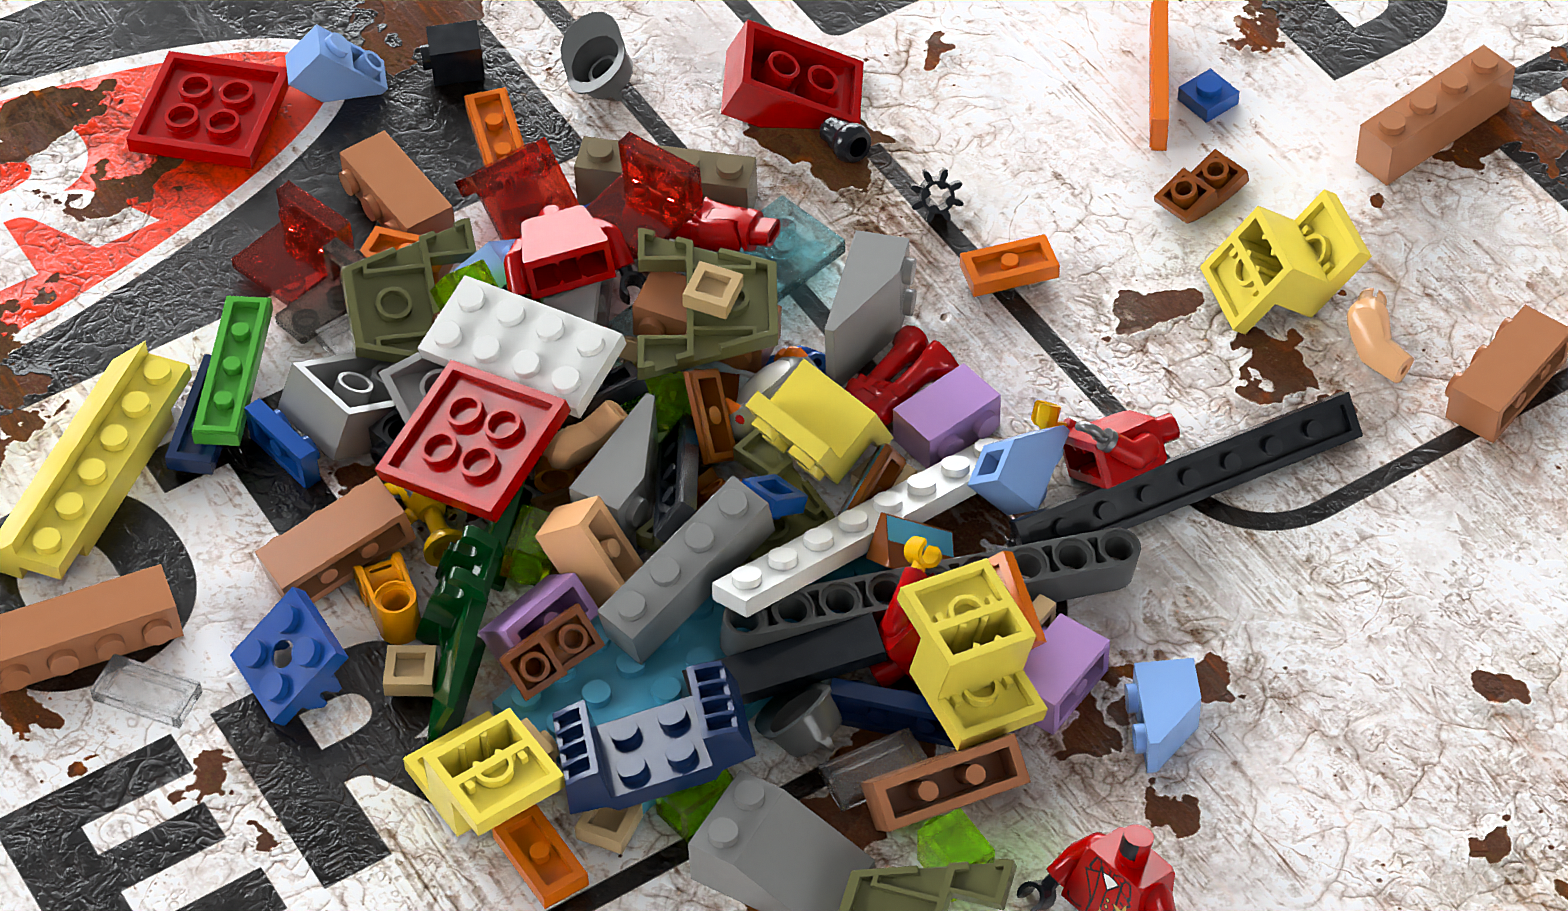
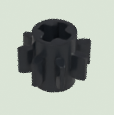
[909,167,964,222]

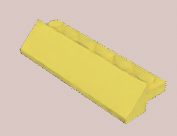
[0,341,192,580]

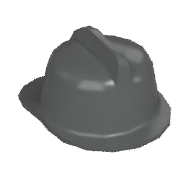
[560,12,633,101]
[754,681,843,758]

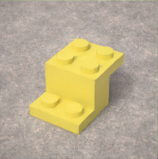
[1200,189,1372,335]
[745,359,894,485]
[897,558,1048,751]
[403,708,565,837]

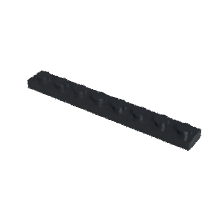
[1009,392,1363,546]

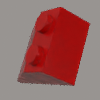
[721,19,864,129]

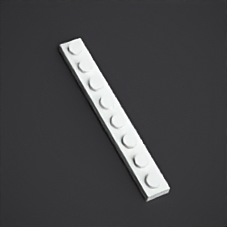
[712,437,999,618]

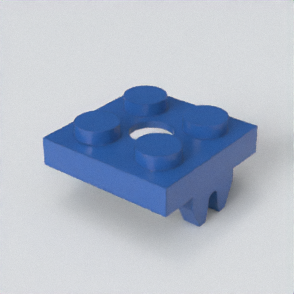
[230,586,349,726]

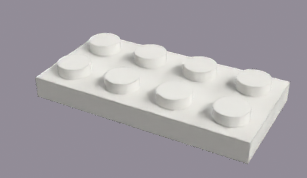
[418,275,626,418]

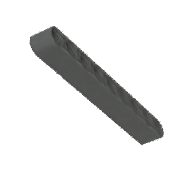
[719,528,1141,657]

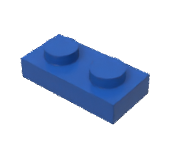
[244,398,321,489]

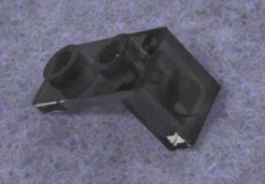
[275,237,366,344]

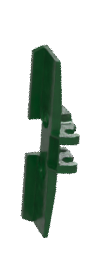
[415,479,533,742]

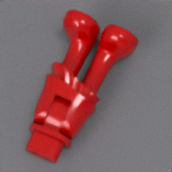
[620,188,781,259]
[845,325,959,426]

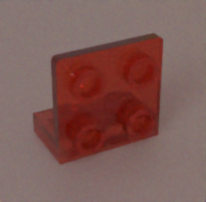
[586,131,704,255]
[455,137,580,240]
[231,180,356,307]

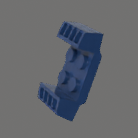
[552,660,756,815]

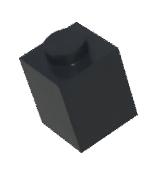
[420,20,485,86]

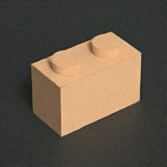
[535,495,644,608]

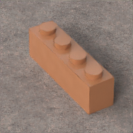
[1355,44,1515,186]
[0,564,184,694]

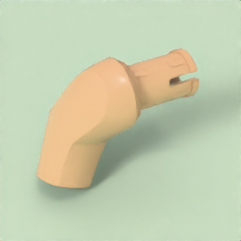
[1347,288,1415,383]
[542,400,628,470]

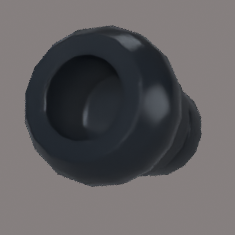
[819,117,871,163]

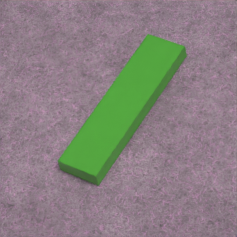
[192,296,273,446]

